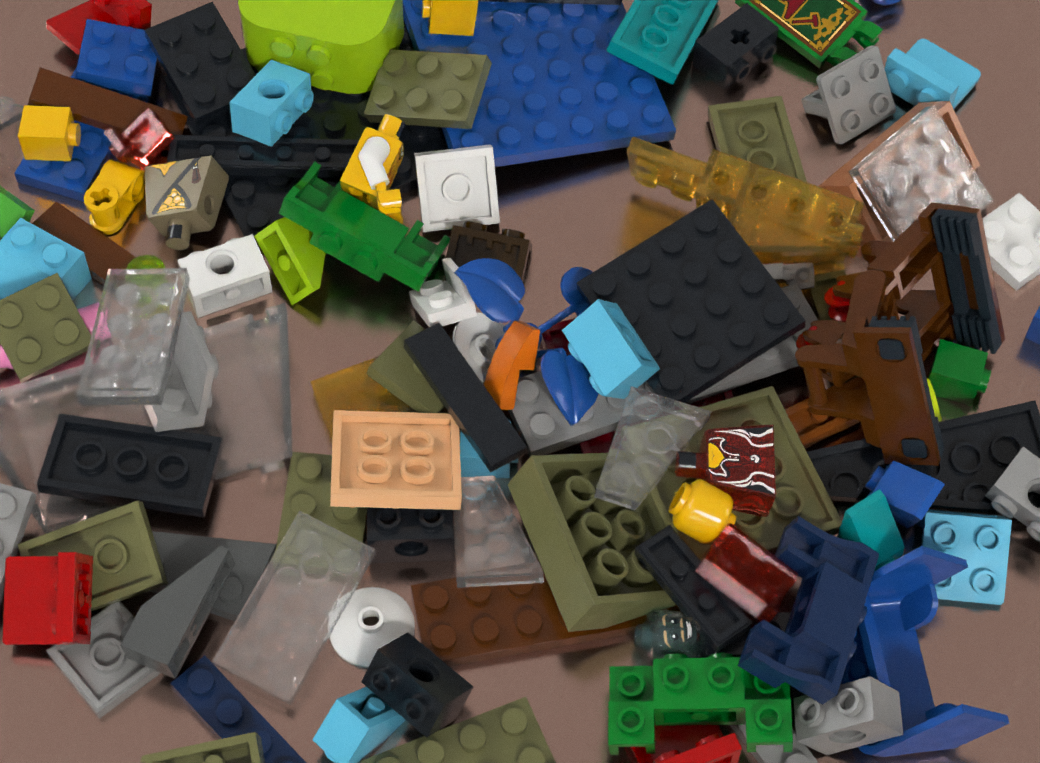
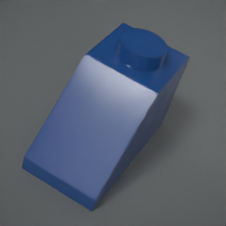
[865,461,945,528]

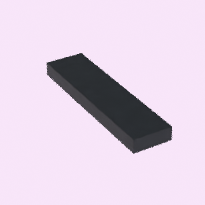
[404,323,527,473]

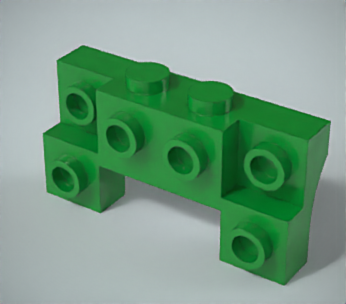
[279,162,450,292]
[608,653,793,755]

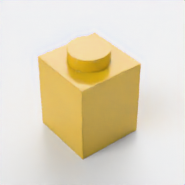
[18,105,81,161]

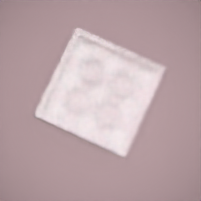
[849,105,993,241]

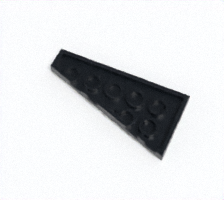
[807,400,1040,516]

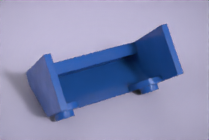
[842,546,1010,757]

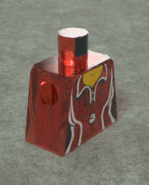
[675,425,776,517]

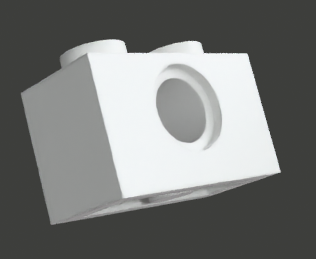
[177,234,272,318]

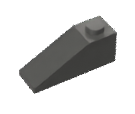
[120,546,235,679]

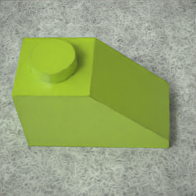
[254,217,326,305]

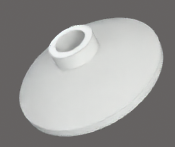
[452,313,505,385]
[328,587,415,669]

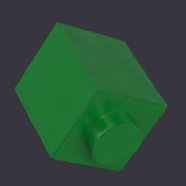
[928,339,991,406]

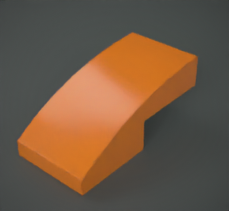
[484,321,540,410]

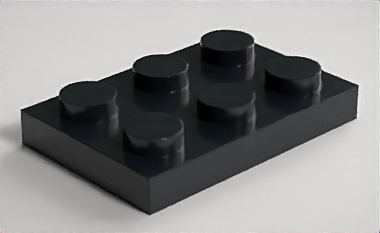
[145,1,256,126]

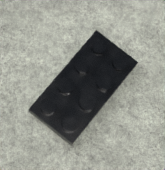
[36,413,224,517]

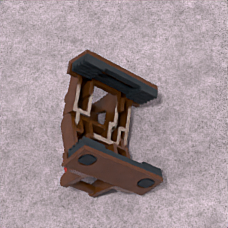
[795,202,1005,466]

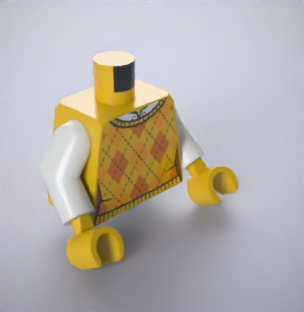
[340,114,406,225]

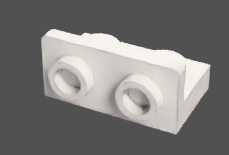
[409,257,477,327]

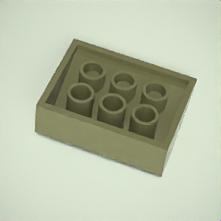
[507,452,676,632]

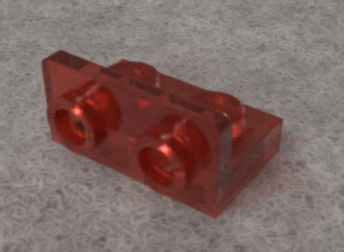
[695,523,798,622]

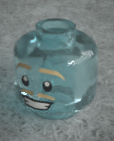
[634,610,702,666]

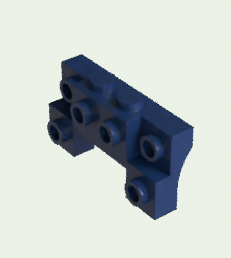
[738,516,879,705]

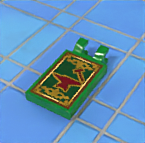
[735,0,883,69]

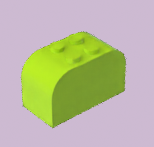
[238,0,404,94]

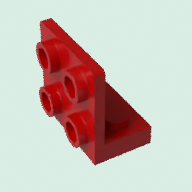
[46,0,152,55]
[3,552,93,645]
[630,724,742,763]

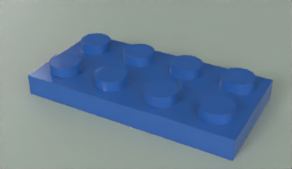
[14,67,147,202]

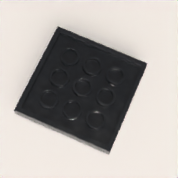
[576,199,806,414]

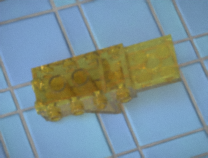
[627,137,865,268]

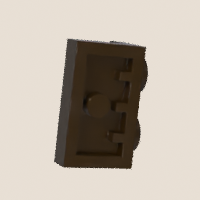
[443,221,532,282]

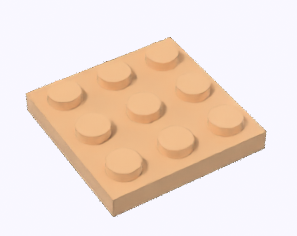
[330,410,462,510]

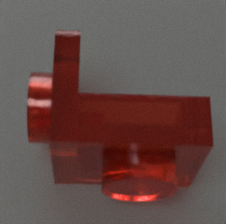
[104,108,175,169]

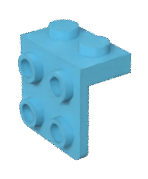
[885,39,981,109]

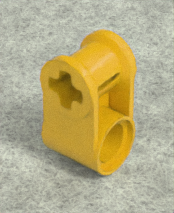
[84,159,145,235]

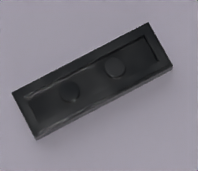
[635,525,753,653]

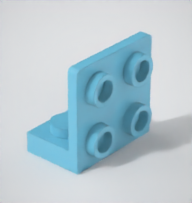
[916,509,1012,605]

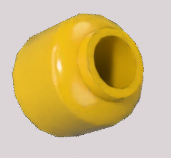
[668,479,737,544]

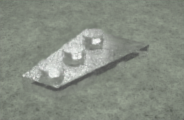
[594,386,712,510]

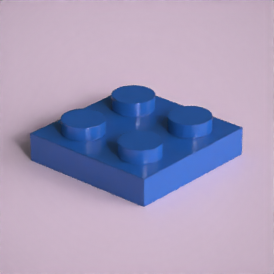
[75,19,157,96]

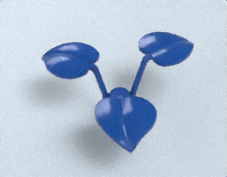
[454,258,599,426]

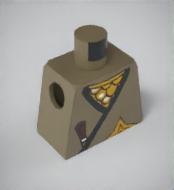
[145,155,229,250]

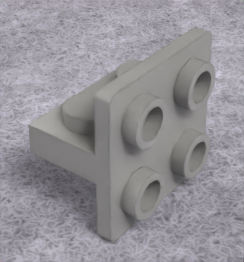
[801,45,896,145]

